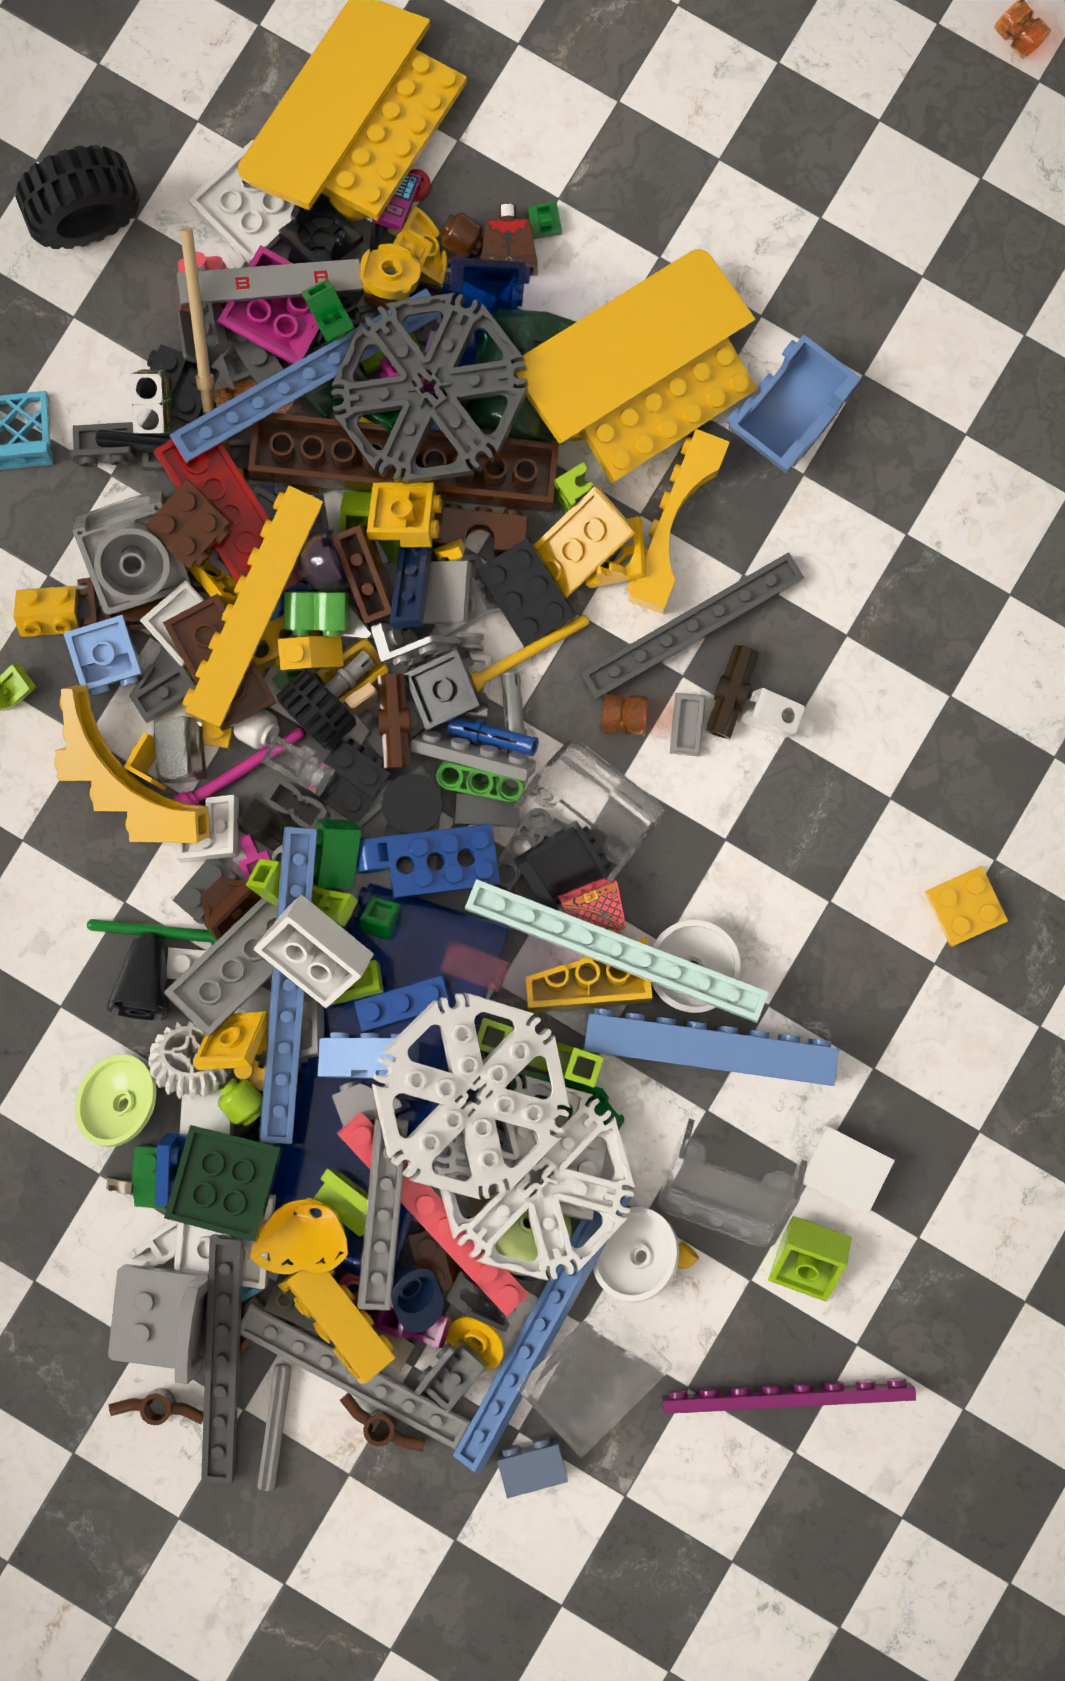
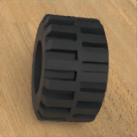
[276,670,357,750]

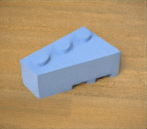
[318,1032,419,1079]

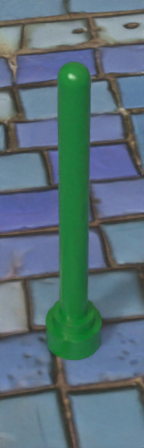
[86,919,217,945]

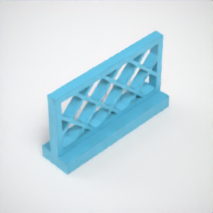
[0,391,54,470]

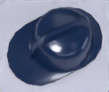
[391,1264,444,1333]

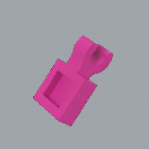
[238,834,272,880]

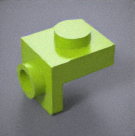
[0,663,36,711]

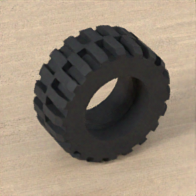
[15,145,140,249]

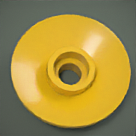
[446,1316,504,1371]

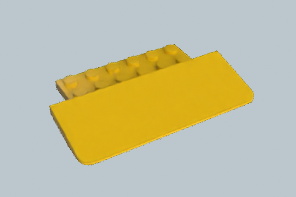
[238,0,467,221]
[516,249,757,483]

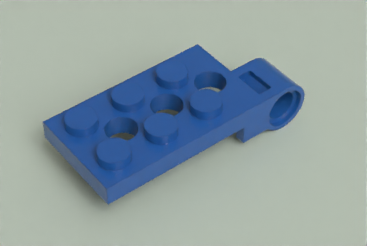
[357,824,501,899]

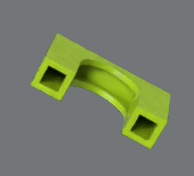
[477,1018,604,1087]

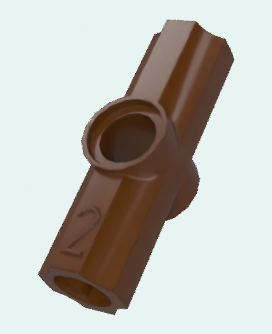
[377,674,411,768]

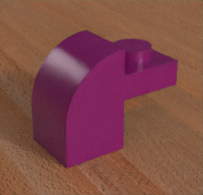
[374,1300,453,1349]

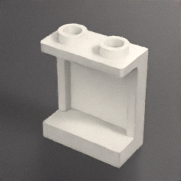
[795,1125,895,1216]

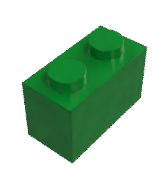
[313,819,361,889]

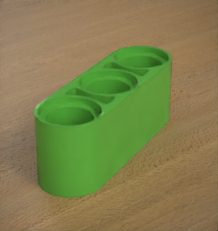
[436,760,528,802]

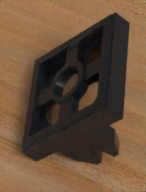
[279,198,363,263]

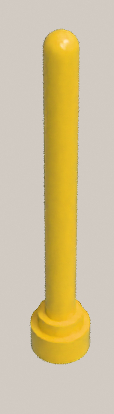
[470,615,589,692]

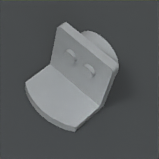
[72,490,191,615]
[108,1264,208,1384]

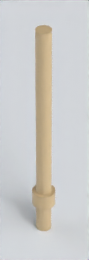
[180,228,215,413]

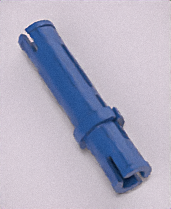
[448,717,539,756]

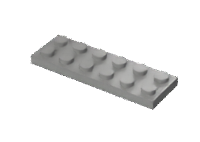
[164,882,316,1037]

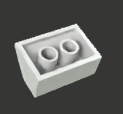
[253,894,374,1008]

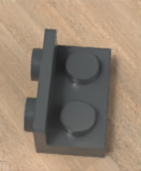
[172,858,241,924]

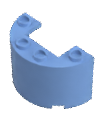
[726,334,861,474]

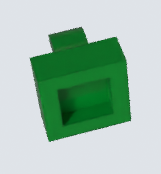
[527,202,562,239]

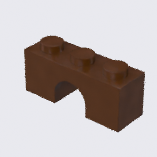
[433,503,528,556]

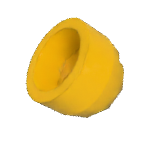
[677,1241,699,1269]

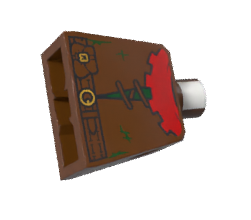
[480,204,538,277]

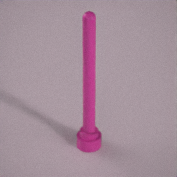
[174,727,305,806]

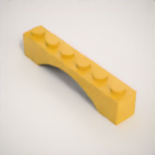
[626,429,730,614]

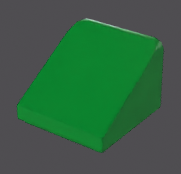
[360,896,401,940]

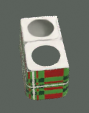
[130,369,172,433]

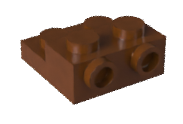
[146,479,234,568]

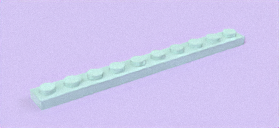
[465,879,769,1023]

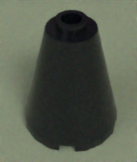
[107,933,170,1020]

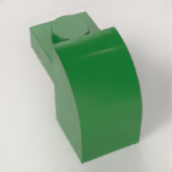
[301,279,354,344]

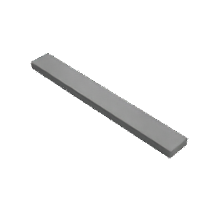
[240,1302,471,1450]

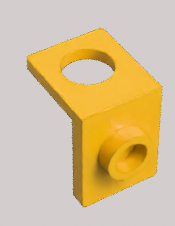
[123,732,167,791]

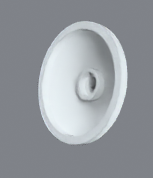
[651,920,741,1013]
[593,1207,679,1302]

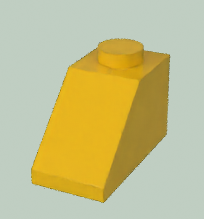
[278,636,344,672]

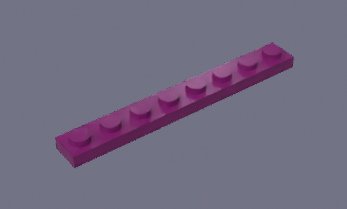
[662,1378,916,1414]

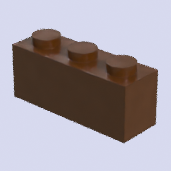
[331,525,394,624]

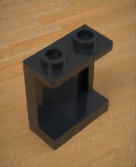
[514,821,612,911]

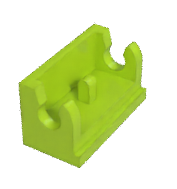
[554,462,593,513]

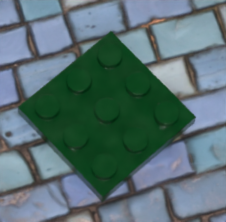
[164,1125,283,1242]

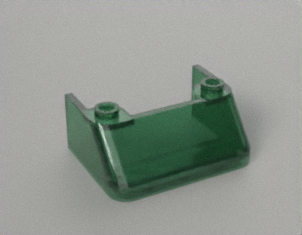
[466,309,576,446]

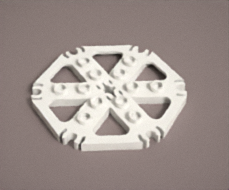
[372,992,570,1200]
[434,1075,635,1281]

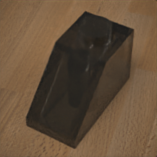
[236,798,292,851]

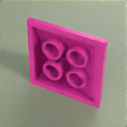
[217,245,339,364]

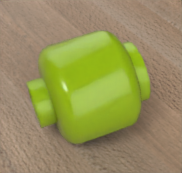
[218,1078,263,1126]

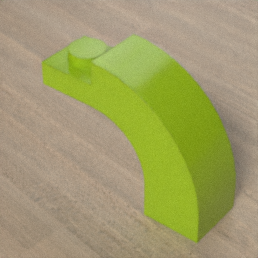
[246,859,358,927]

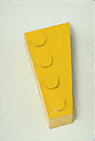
[526,937,652,1013]
[277,1259,395,1384]

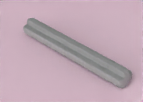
[258,1364,292,1491]

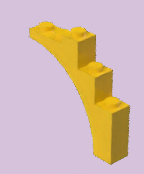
[54,685,210,843]

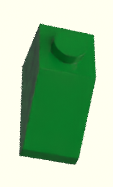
[132,1144,167,1209]

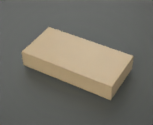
[344,682,379,716]

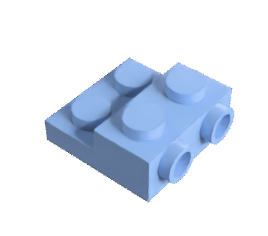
[63,615,144,696]

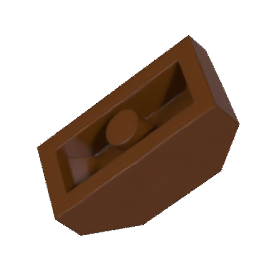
[200,875,262,941]

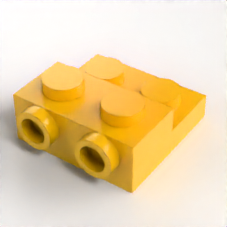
[367,482,442,547]

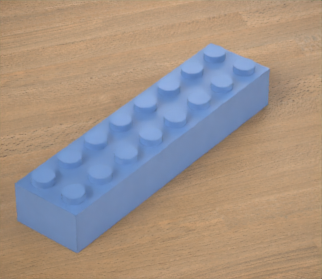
[583,1008,839,1086]

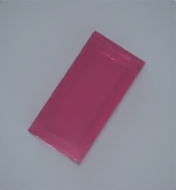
[440,941,511,993]

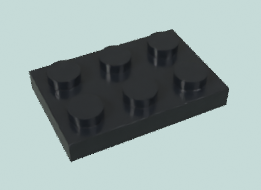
[476,537,577,647]

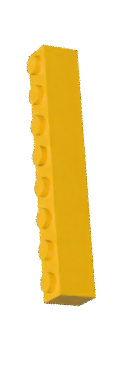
[182,486,323,729]

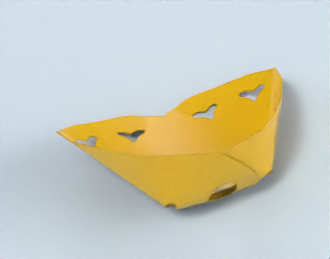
[250,1198,348,1274]

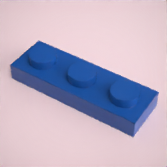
[354,976,453,1032]

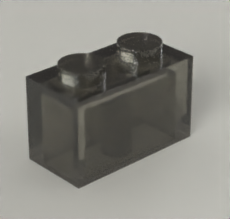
[153,716,207,784]

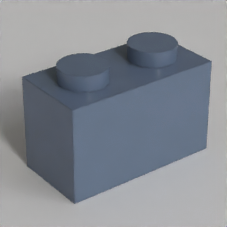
[497,1436,568,1498]

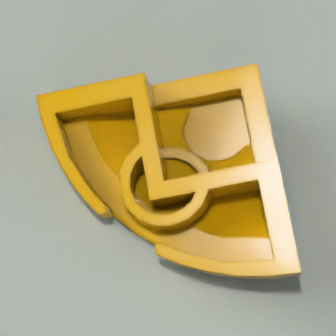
[392,206,447,287]

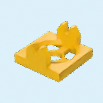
[586,516,646,588]

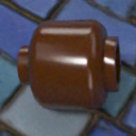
[439,212,484,258]

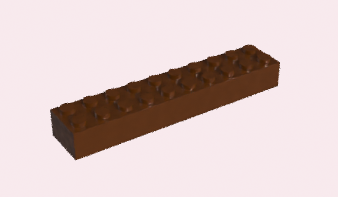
[248,413,559,512]

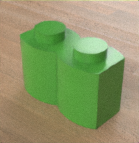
[284,591,350,636]

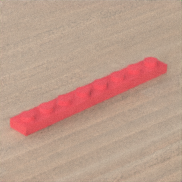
[337,1111,530,1317]

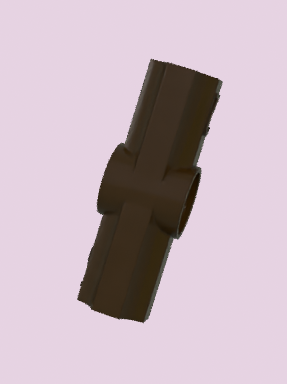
[705,644,759,739]

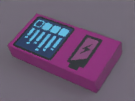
[373,172,422,232]

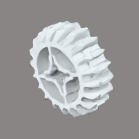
[148,1020,232,1100]

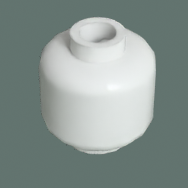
[234,710,280,749]

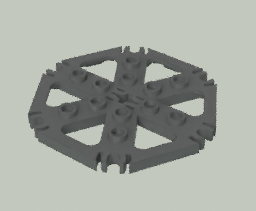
[331,293,528,484]

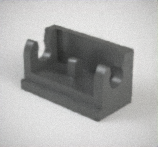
[445,1271,516,1332]

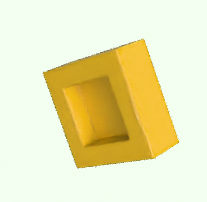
[198,722,234,750]

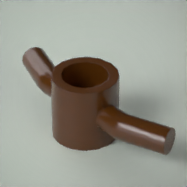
[109,1388,204,1426]
[339,1393,425,1452]

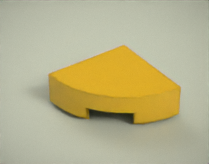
[434,539,465,561]

